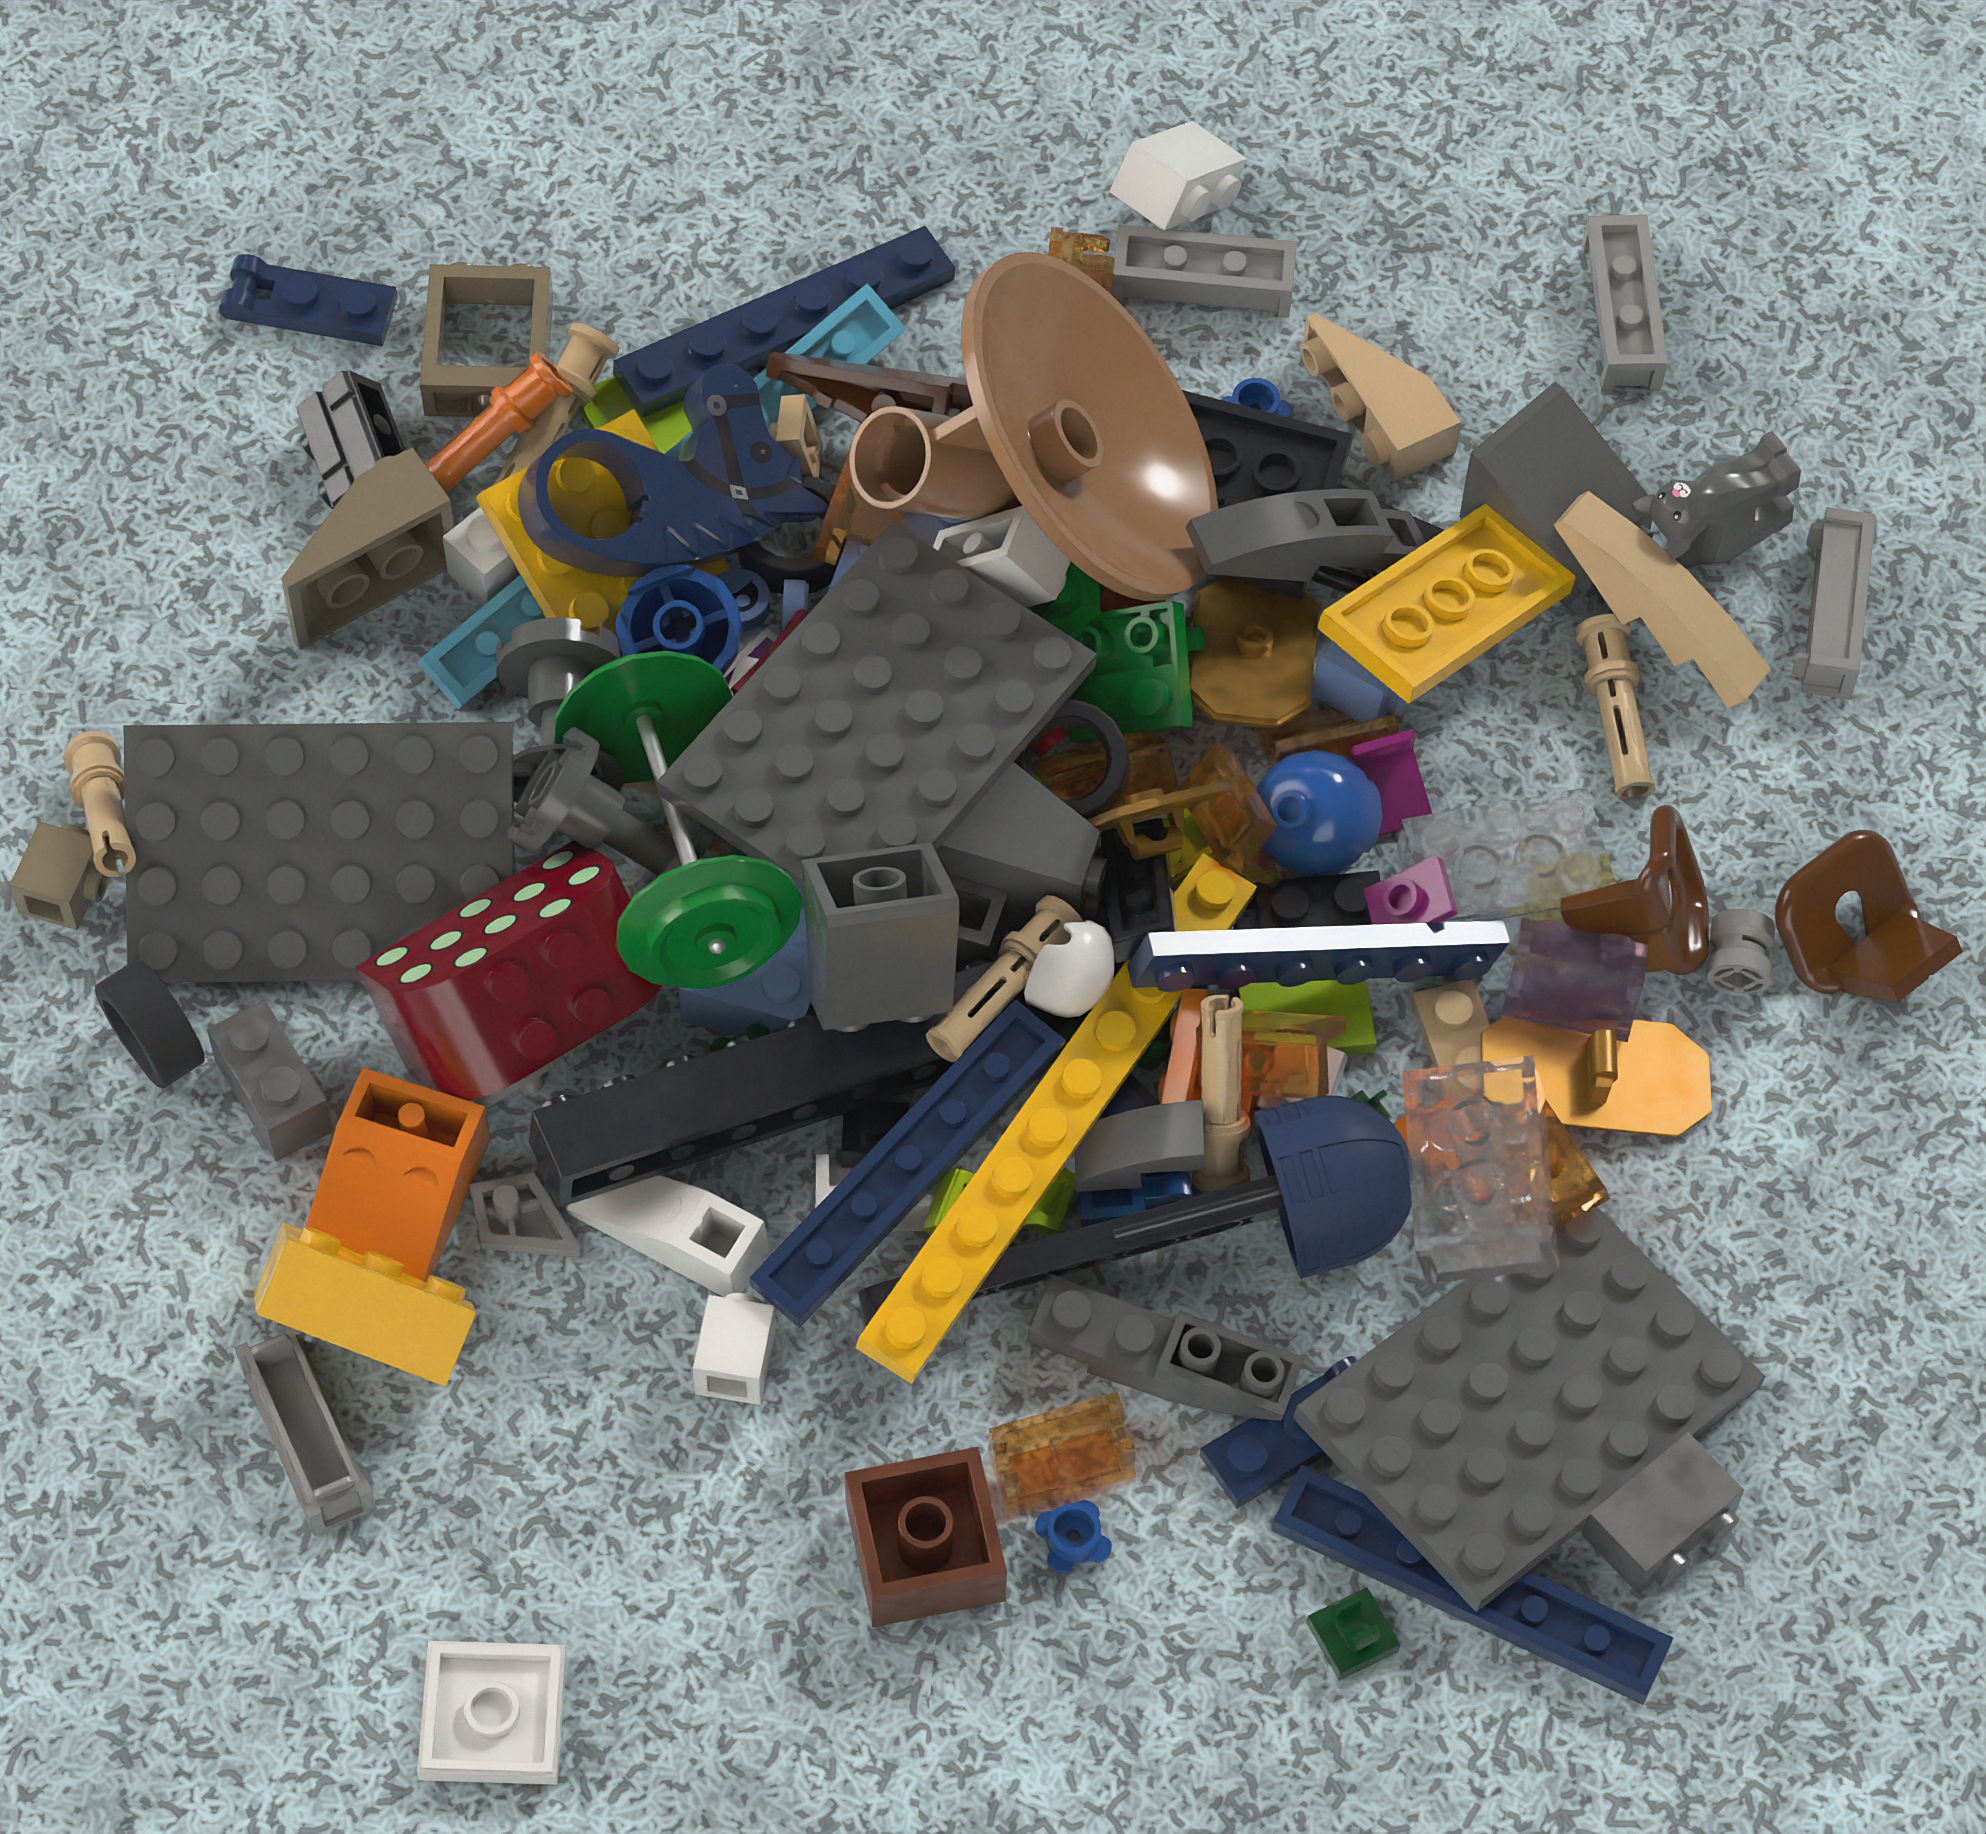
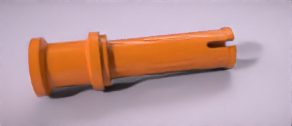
[425,350,573,493]

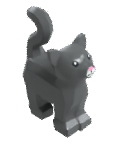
[1632,431,1801,569]

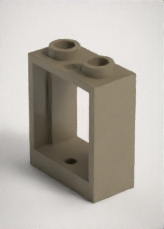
[420,262,554,417]

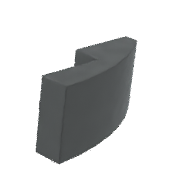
[1075,1100,1206,1192]

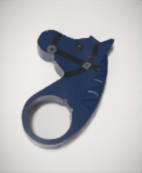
[518,364,829,578]

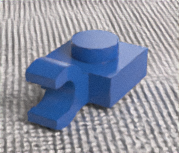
[1079,1171,1191,1228]

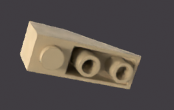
[1300,313,1461,481]

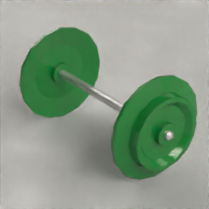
[553,651,802,989]

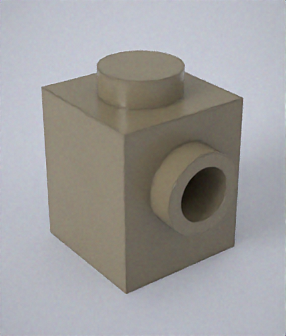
[9,821,110,931]

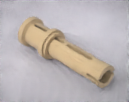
[493,322,619,485]
[1575,614,1656,800]
[63,731,136,877]
[926,895,1084,1062]
[1192,995,1251,1192]

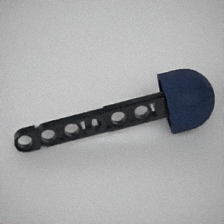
[858,1095,1415,1325]

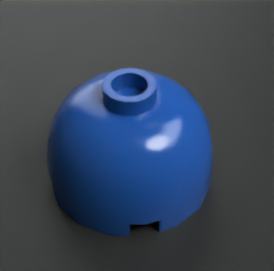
[616,564,743,676]
[1251,750,1383,877]

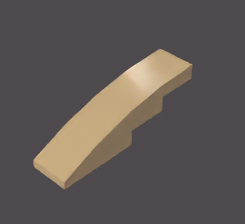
[1554,491,1771,709]

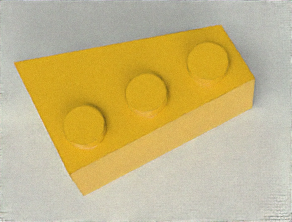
[253,1222,476,1387]

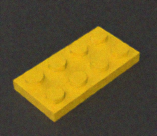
[1317,503,1576,704]

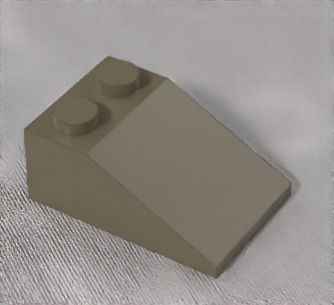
[281,447,454,650]

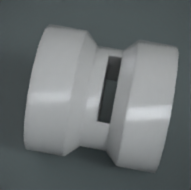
[1706,909,1775,995]

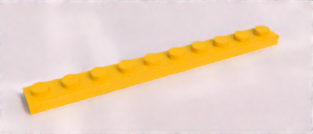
[855,853,1257,1384]

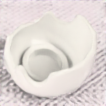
[1024,920,1115,1018]

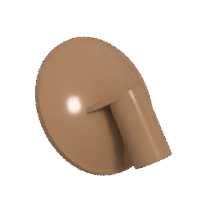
[849,252,1218,601]

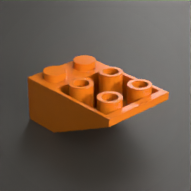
[305,1067,491,1282]

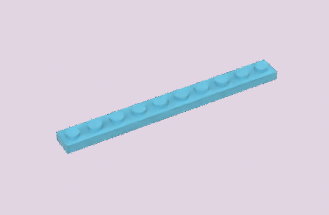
[417,283,906,710]

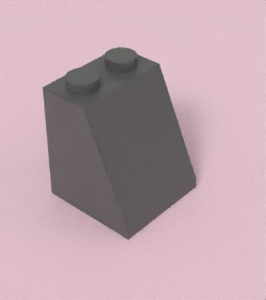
[1459,381,1653,607]
[936,762,1108,937]
[801,842,959,1032]

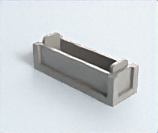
[1582,215,1668,392]
[1111,225,1297,318]
[1792,507,1876,700]
[234,1326,377,1536]

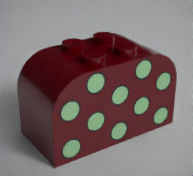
[355,840,663,1101]

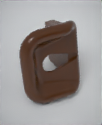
[1560,805,1709,976]
[1775,830,1963,1003]

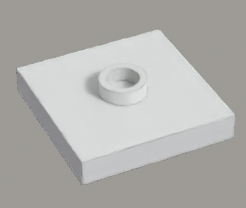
[417,1641,567,1785]

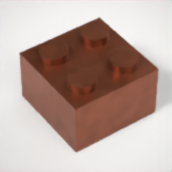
[845,1446,1007,1628]

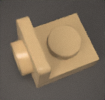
[769,394,823,478]

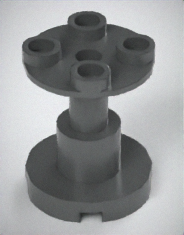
[496,617,625,803]
[507,727,715,895]

